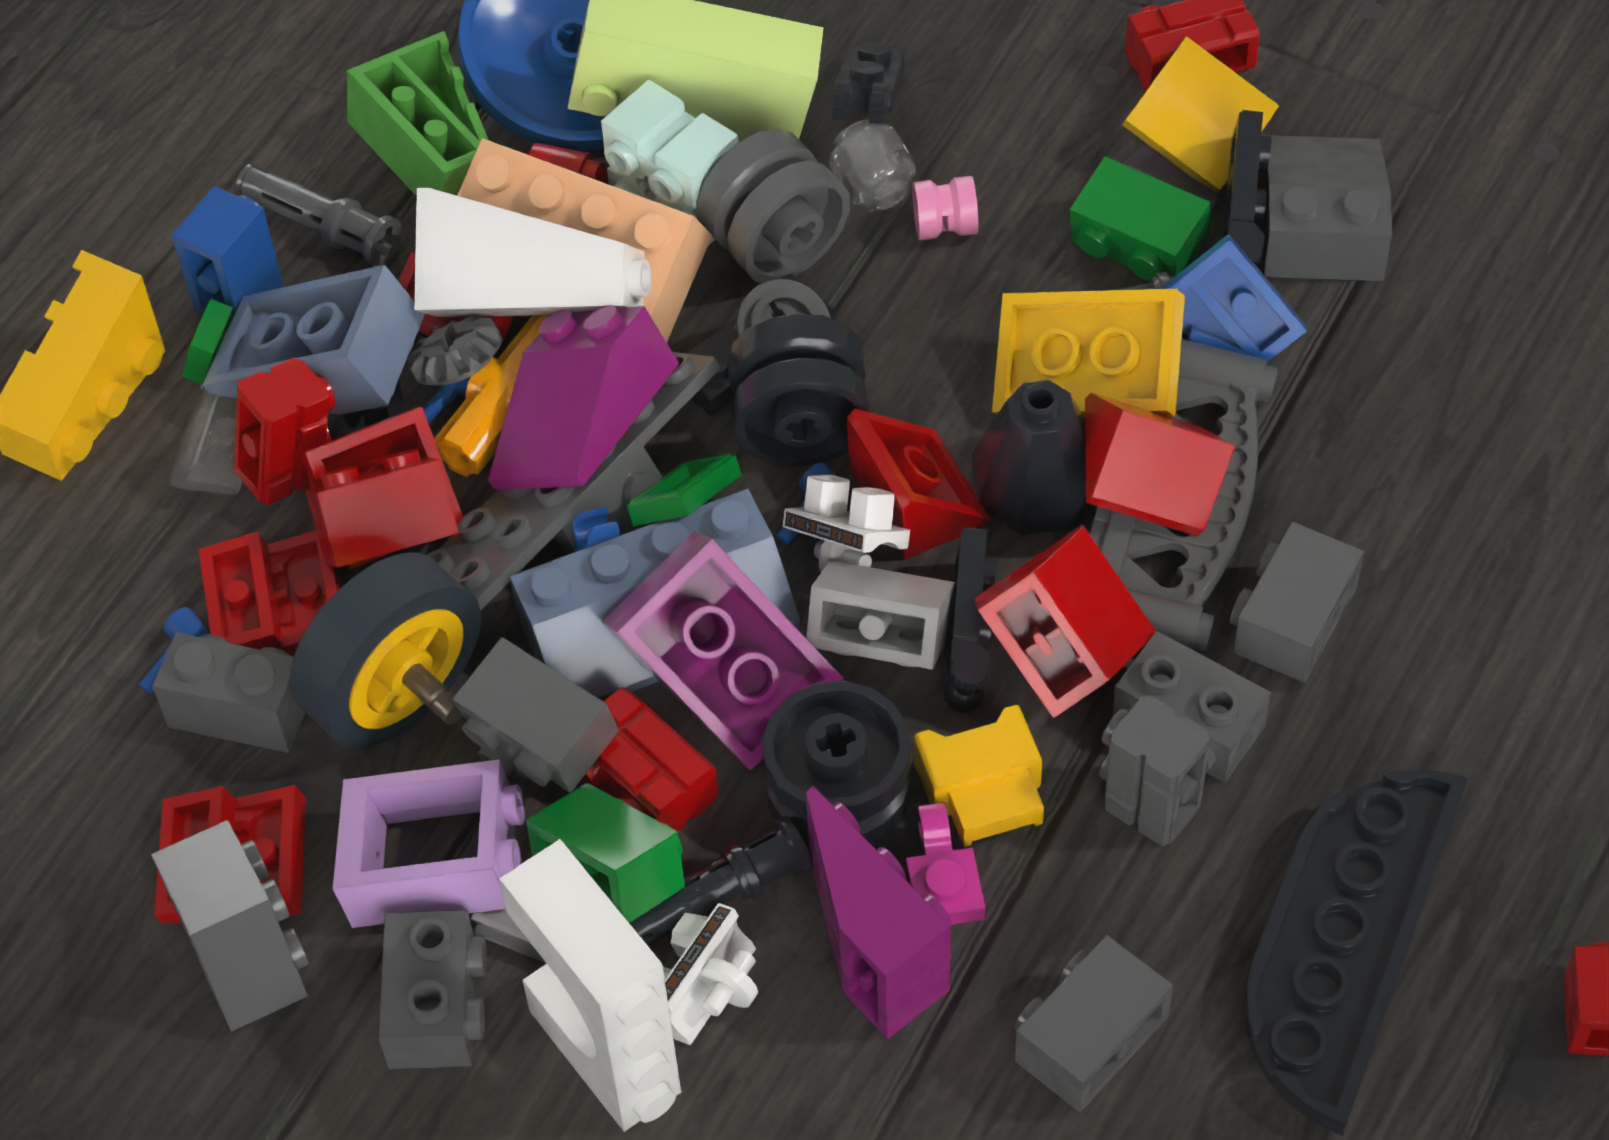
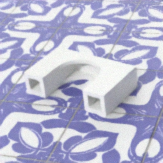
[499,839,681,1132]

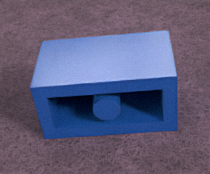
[171,186,283,327]

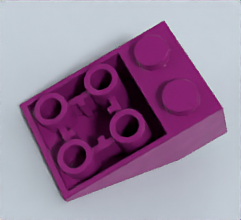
[806,786,952,1040]

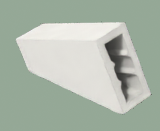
[414,188,652,317]

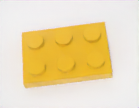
[992,289,1185,417]

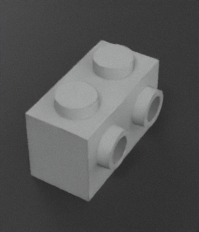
[806,560,955,669]

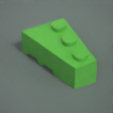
[347,31,488,196]

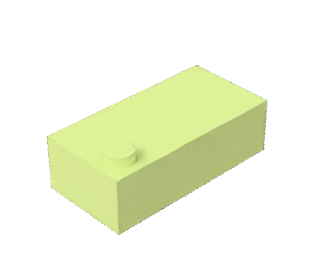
[568,0,823,142]

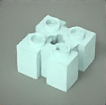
[601,80,739,246]

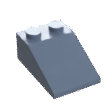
[202,265,425,415]

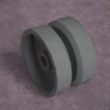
[696,128,850,283]

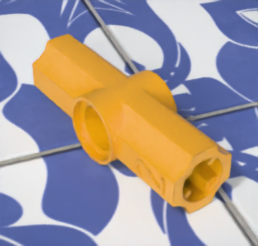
[434,315,551,477]

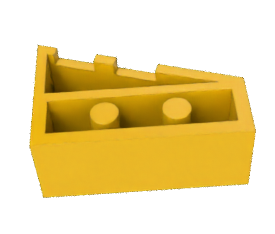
[0,250,166,481]

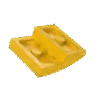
[1122,36,1279,194]

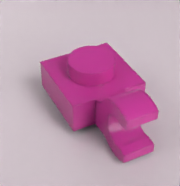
[906,802,986,925]

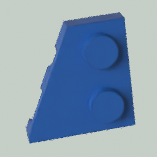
[1160,234,1307,362]

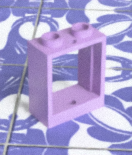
[333,759,525,928]

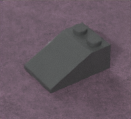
[1263,135,1392,281]

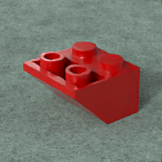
[974,524,1156,718]

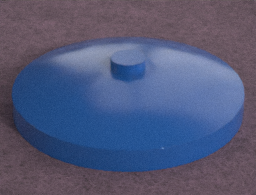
[457,0,605,151]

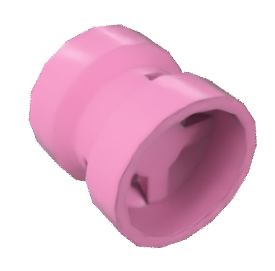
[912,176,978,240]

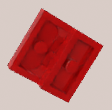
[198,530,342,655]
[154,785,306,924]

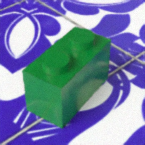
[1070,156,1210,281]
[526,783,685,923]

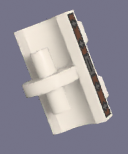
[783,475,910,572]
[663,903,758,1045]

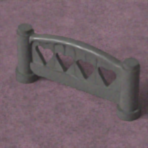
[1090,339,1279,653]

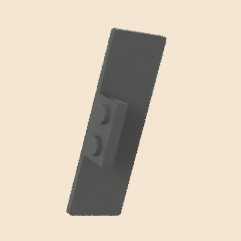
[427,352,720,610]

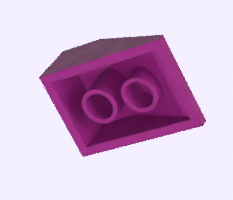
[488,306,679,490]
[602,531,843,771]

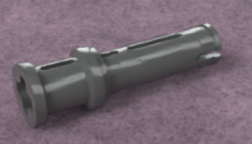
[235,163,403,267]

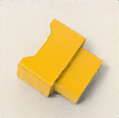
[913,705,1044,847]

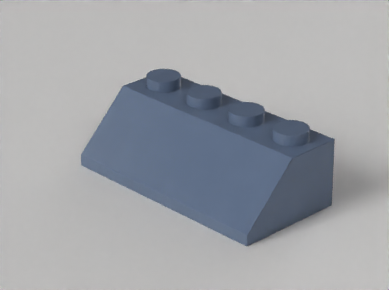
[510,489,801,702]

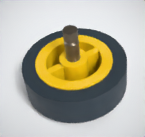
[289,553,481,748]

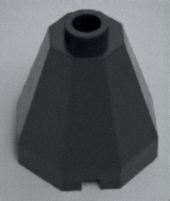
[972,380,1094,535]

